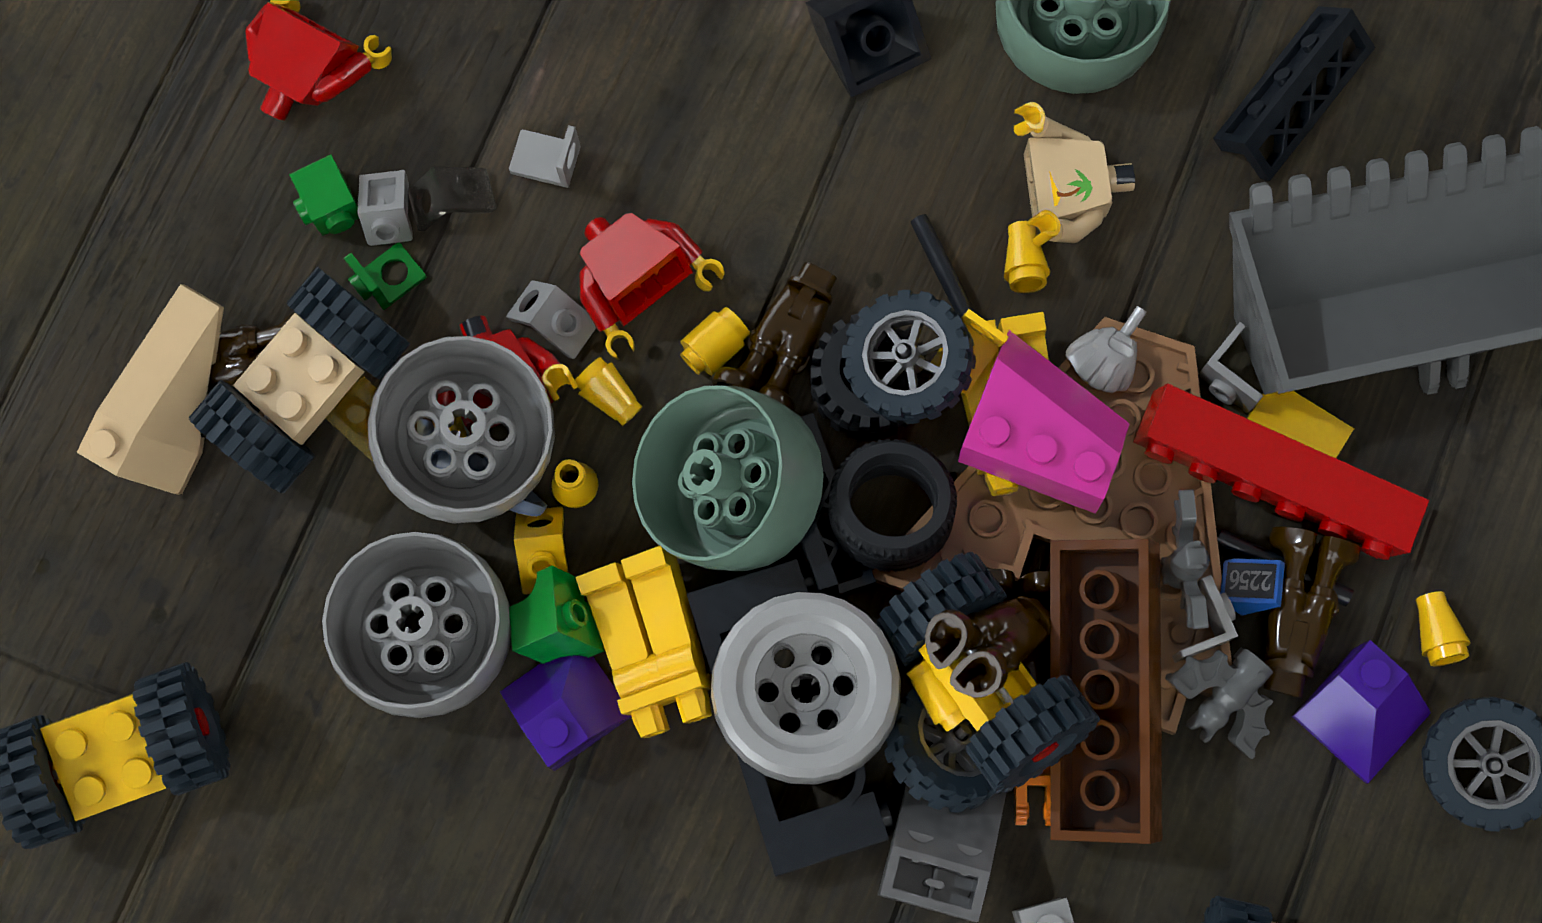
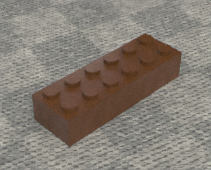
[1050,539,1162,844]

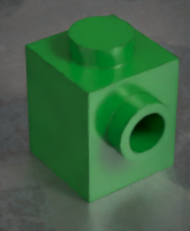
[289,155,359,236]

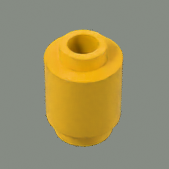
[680,307,750,375]

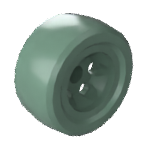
[995,0,1171,94]
[632,386,824,571]

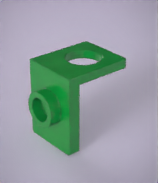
[344,242,427,311]

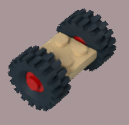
[189,267,411,493]

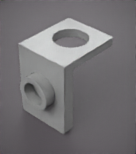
[509,125,581,188]
[506,280,596,359]
[1198,322,1263,414]
[1172,575,1238,663]

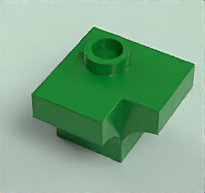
[509,565,604,664]

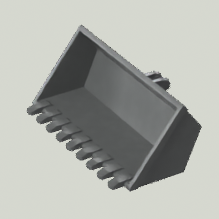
[1229,126,1542,395]

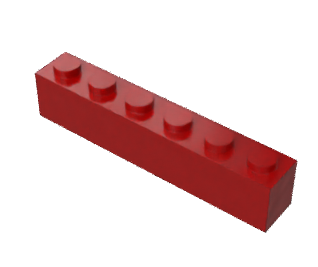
[1133,383,1429,560]

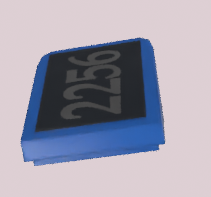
[1220,559,1285,616]

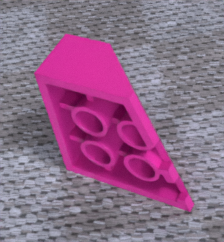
[958,330,1129,514]

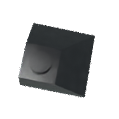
[806,0,931,97]

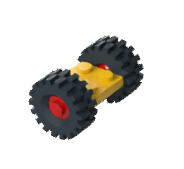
[876,552,1100,794]
[0,662,230,850]

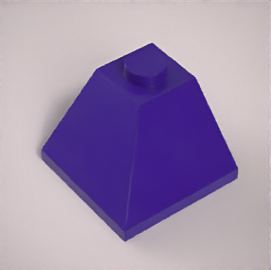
[1292,640,1431,784]
[500,655,632,771]

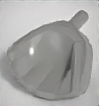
[1065,306,1147,393]

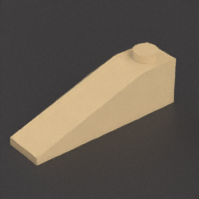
[77,284,224,495]

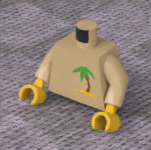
[1014,102,1135,246]

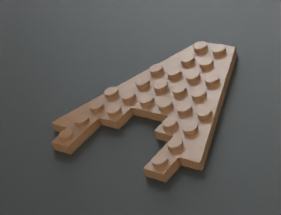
[872,317,1232,735]

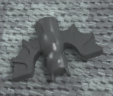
[1160,489,1210,629]
[1165,647,1273,759]

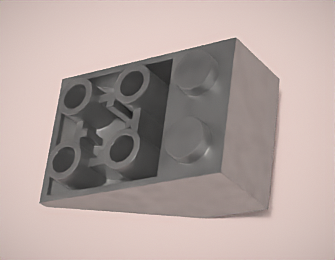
[878,763,1006,922]

